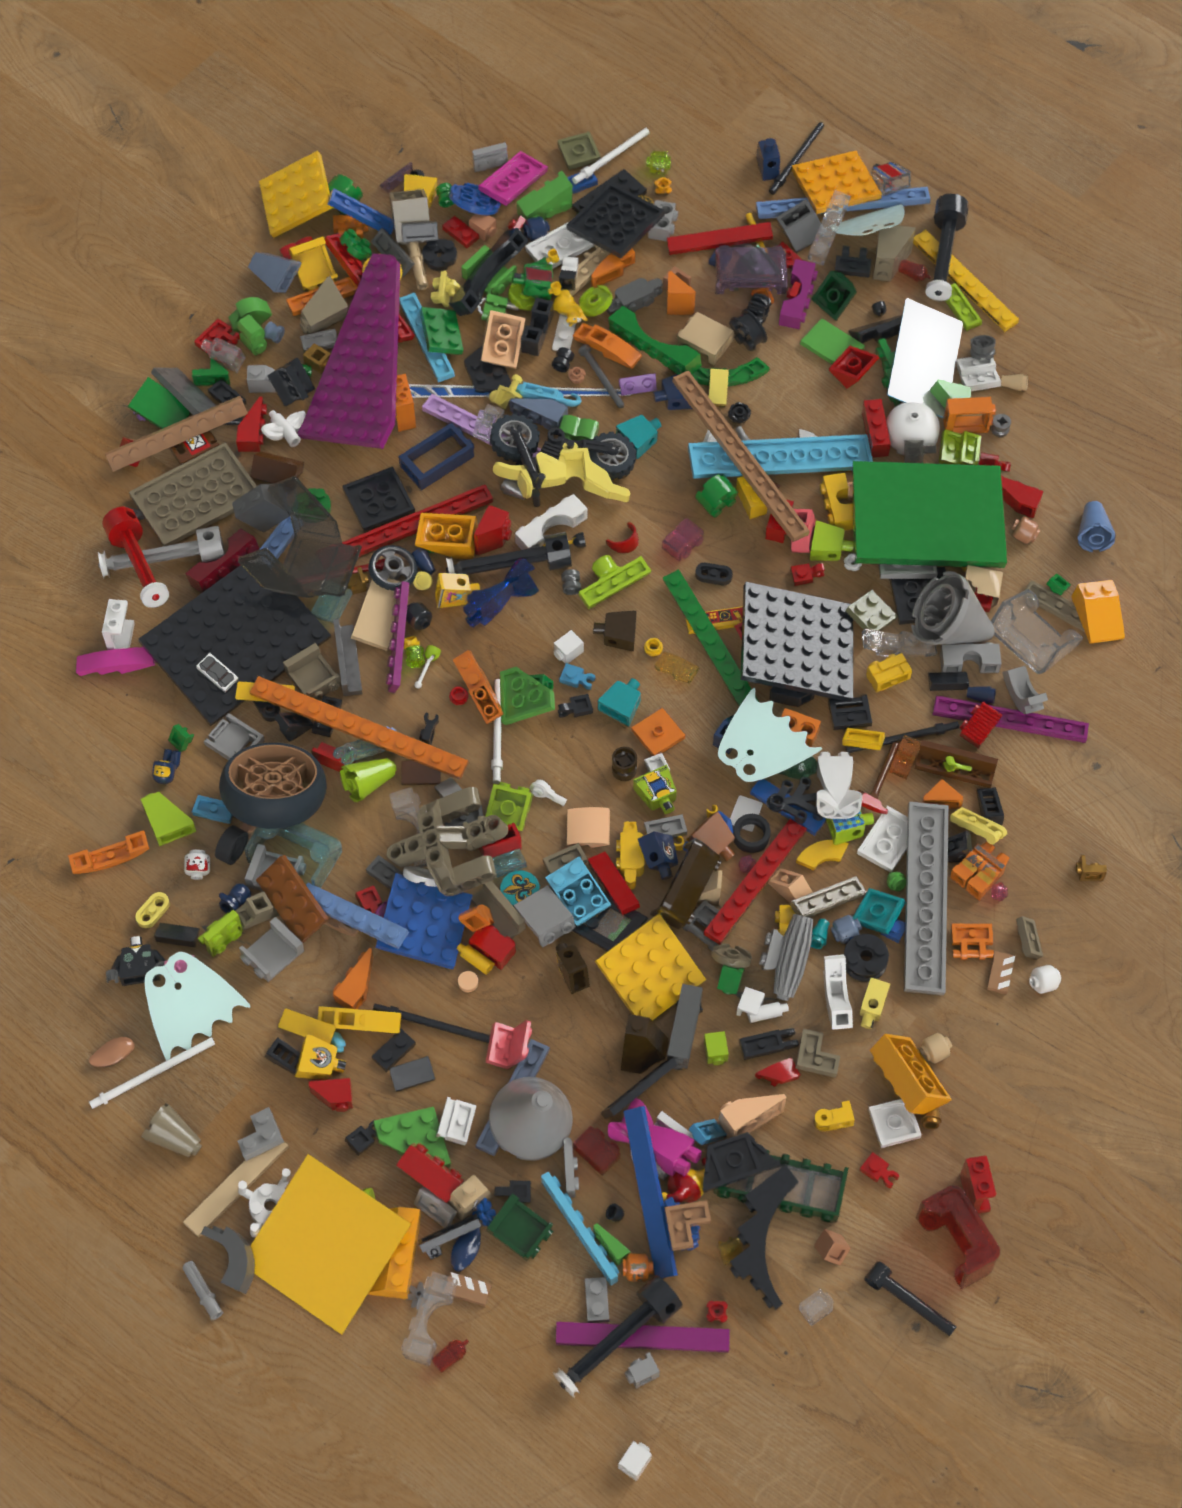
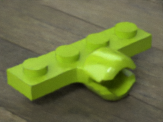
[578,555,651,609]

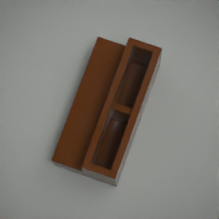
[250,451,304,488]

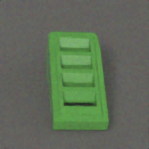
[593,1224,631,1266]

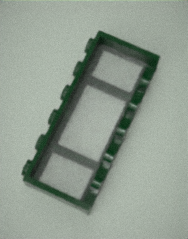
[713,1150,849,1223]

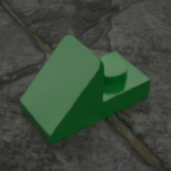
[192,358,230,386]

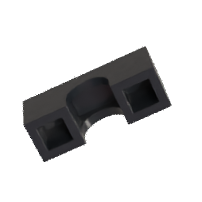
[521,298,554,356]

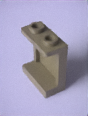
[283,643,341,700]

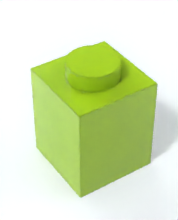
[704,1031,729,1065]

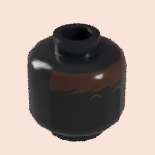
[406,602,432,630]

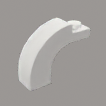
[823,954,853,1030]

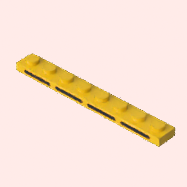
[913,230,1019,332]

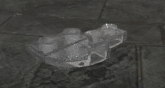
[862,628,937,658]

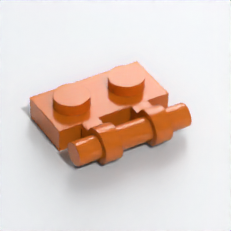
[951,923,994,960]

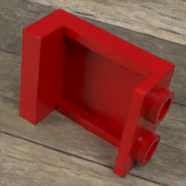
[960,1155,996,1215]

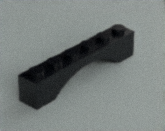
[448,228,528,316]

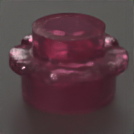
[738,855,756,873]
[991,882,1008,902]

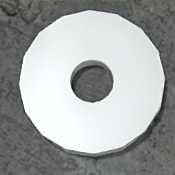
[403,866,437,887]

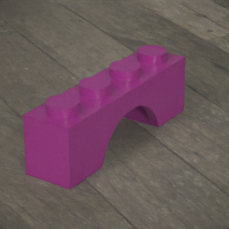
[779,259,818,329]

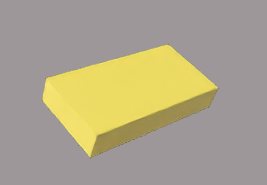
[709,369,729,406]

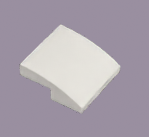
[956,357,1001,392]

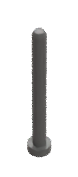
[578,344,624,408]

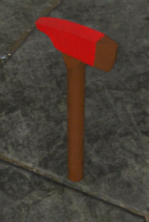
[858,742,899,814]

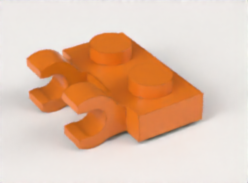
[333,215,369,238]

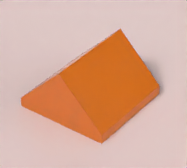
[667,271,696,315]

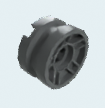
[970,335,996,360]

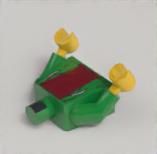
[512,249,562,301]

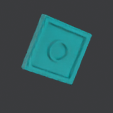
[853,888,906,935]

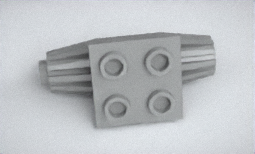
[759,914,813,1001]

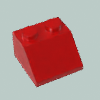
[474,505,512,555]

